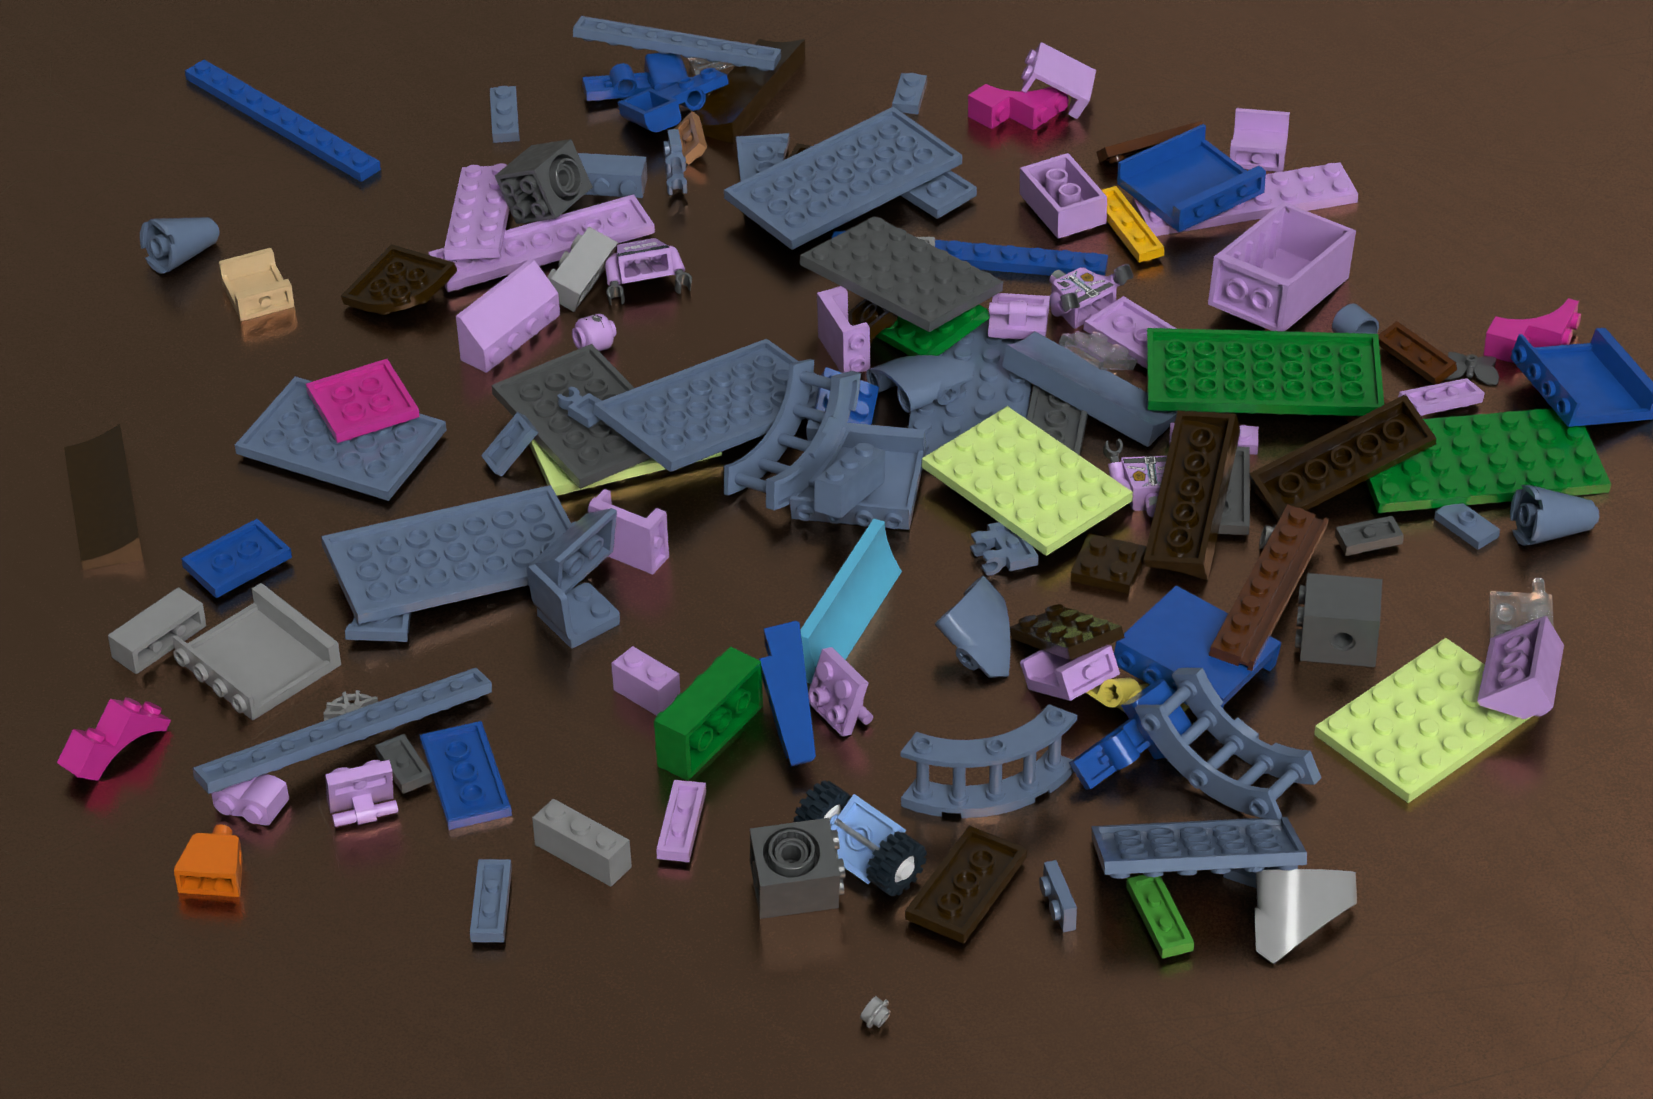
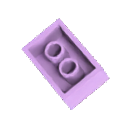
[1019,153,1107,238]

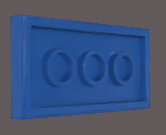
[420,721,512,830]

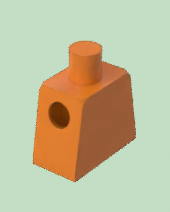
[174,824,243,897]

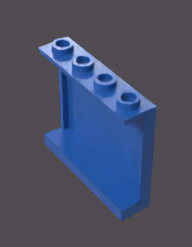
[1117,124,1266,232]
[1510,328,1653,427]
[1114,586,1282,708]

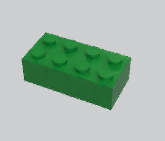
[654,646,763,781]

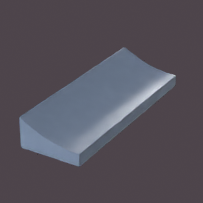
[1002,331,1177,447]

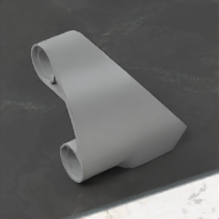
[1255,869,1357,964]

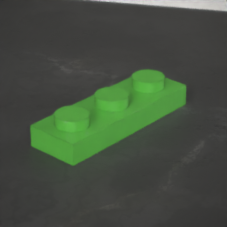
[1126,874,1194,959]

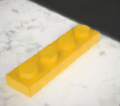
[1102,186,1164,263]

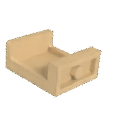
[219,248,294,321]

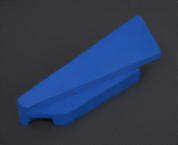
[759,621,816,766]

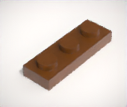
[1378,321,1457,385]

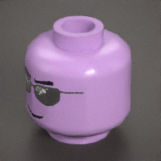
[572,314,616,351]

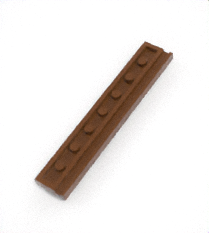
[1209,504,1329,671]

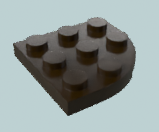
[341,244,457,315]

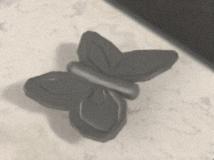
[1445,352,1499,385]

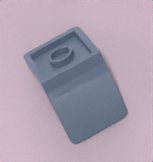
[526,564,620,649]

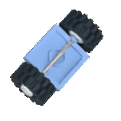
[793,780,927,896]

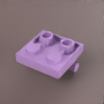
[988,293,1050,339]
[808,647,873,736]
[325,760,398,827]

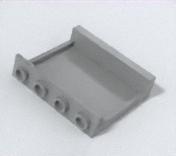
[173,583,341,721]

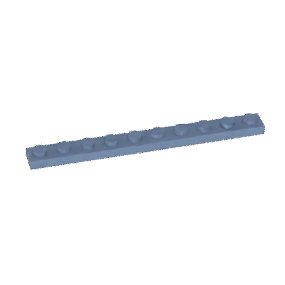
[193,668,492,794]

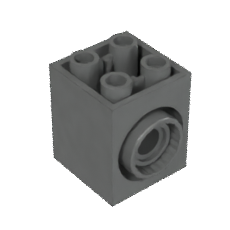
[495,139,593,224]
[1295,573,1383,667]
[749,818,845,919]

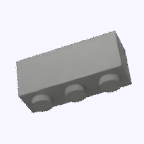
[547,227,618,312]
[108,587,207,674]
[532,799,632,887]

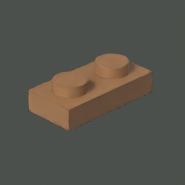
[674,112,707,165]

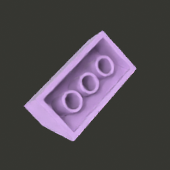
[456,258,560,373]
[1477,616,1564,719]

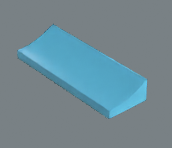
[800,519,902,684]

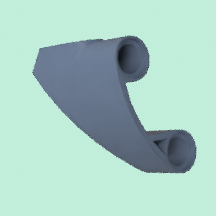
[866,355,975,413]
[934,575,1011,678]

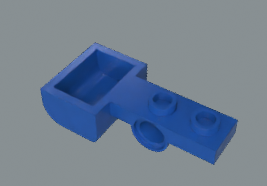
[582,53,690,101]
[618,68,729,132]
[1069,679,1192,790]

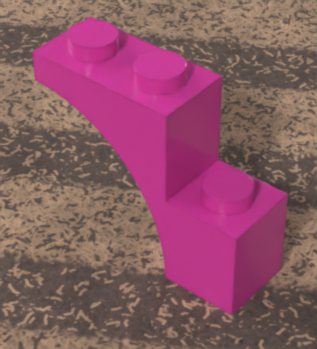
[968,84,1069,130]
[1484,298,1581,363]
[57,697,171,781]

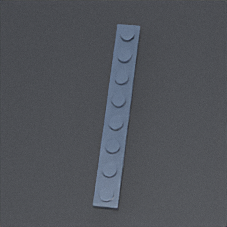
[573,16,781,71]

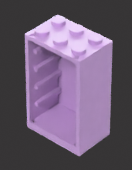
[1208,202,1356,331]

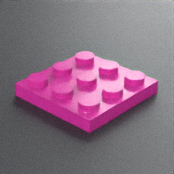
[306,359,420,443]

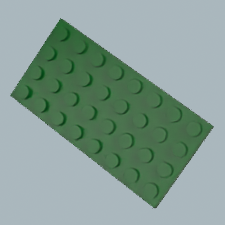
[1147,328,1384,416]
[1365,408,1611,513]

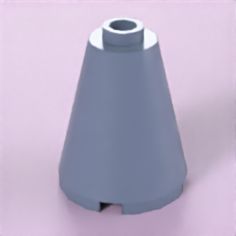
[140,217,220,273]
[1510,485,1599,545]

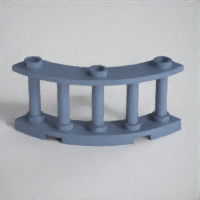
[724,359,861,510]
[1135,668,1321,820]
[900,704,1077,818]

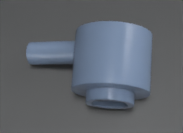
[1332,303,1379,334]

